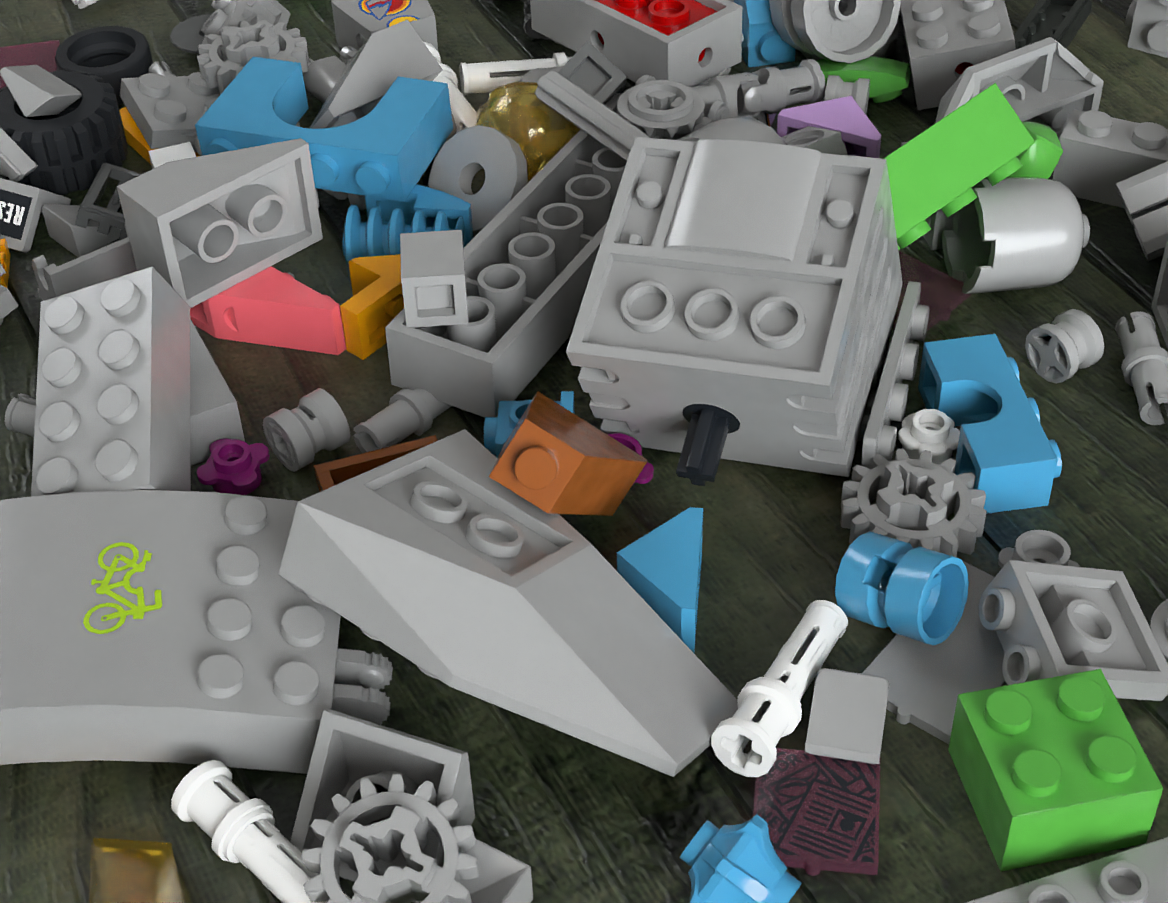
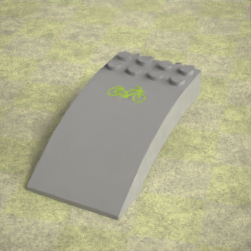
[0,490,393,774]

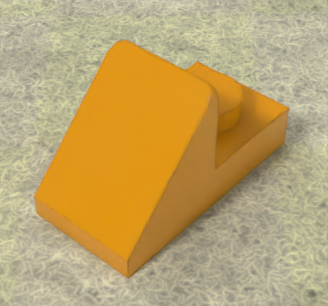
[340,254,404,360]

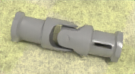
[691,59,826,118]

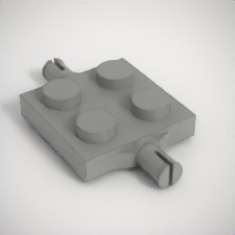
[120,61,220,156]

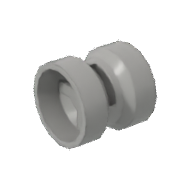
[263,388,351,472]

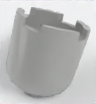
[942,177,1090,294]

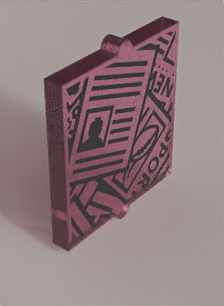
[753,748,880,876]

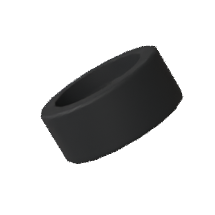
[55,26,153,105]

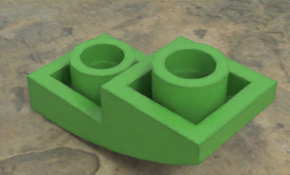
[816,56,911,103]

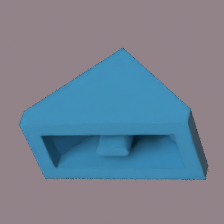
[617,507,703,654]

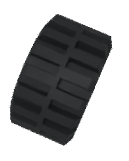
[0,70,128,195]

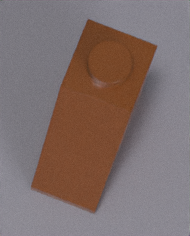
[489,391,647,516]

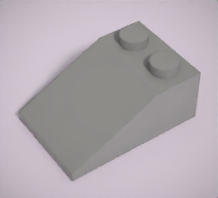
[117,138,323,308]

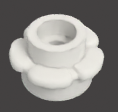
[898,409,960,465]

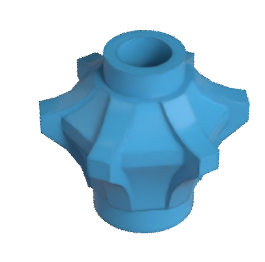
[679,814,802,903]

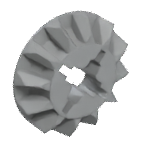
[617,80,705,139]

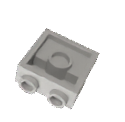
[978,560,1168,701]

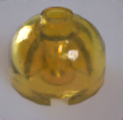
[475,82,581,182]

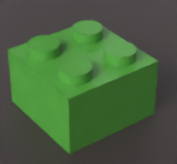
[948,669,1163,872]

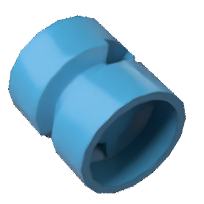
[835,531,969,646]

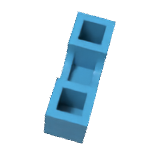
[918,334,1062,514]

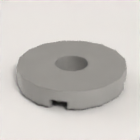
[428,125,528,236]

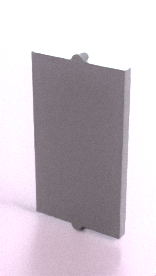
[862,561,1007,744]

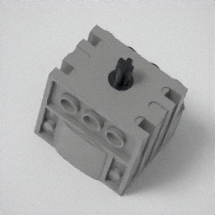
[566,136,903,486]

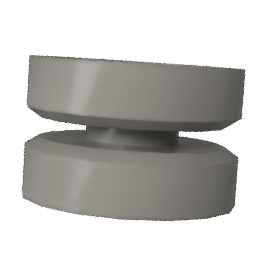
[769,0,901,63]

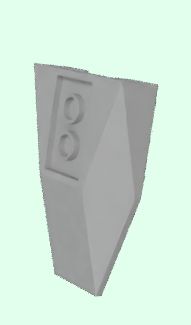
[278,429,738,777]

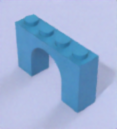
[195,56,453,202]

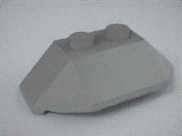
[936,37,1104,140]

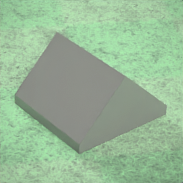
[290,709,475,903]

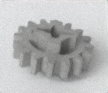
[197,19,309,95]
[840,449,987,557]
[301,774,480,903]

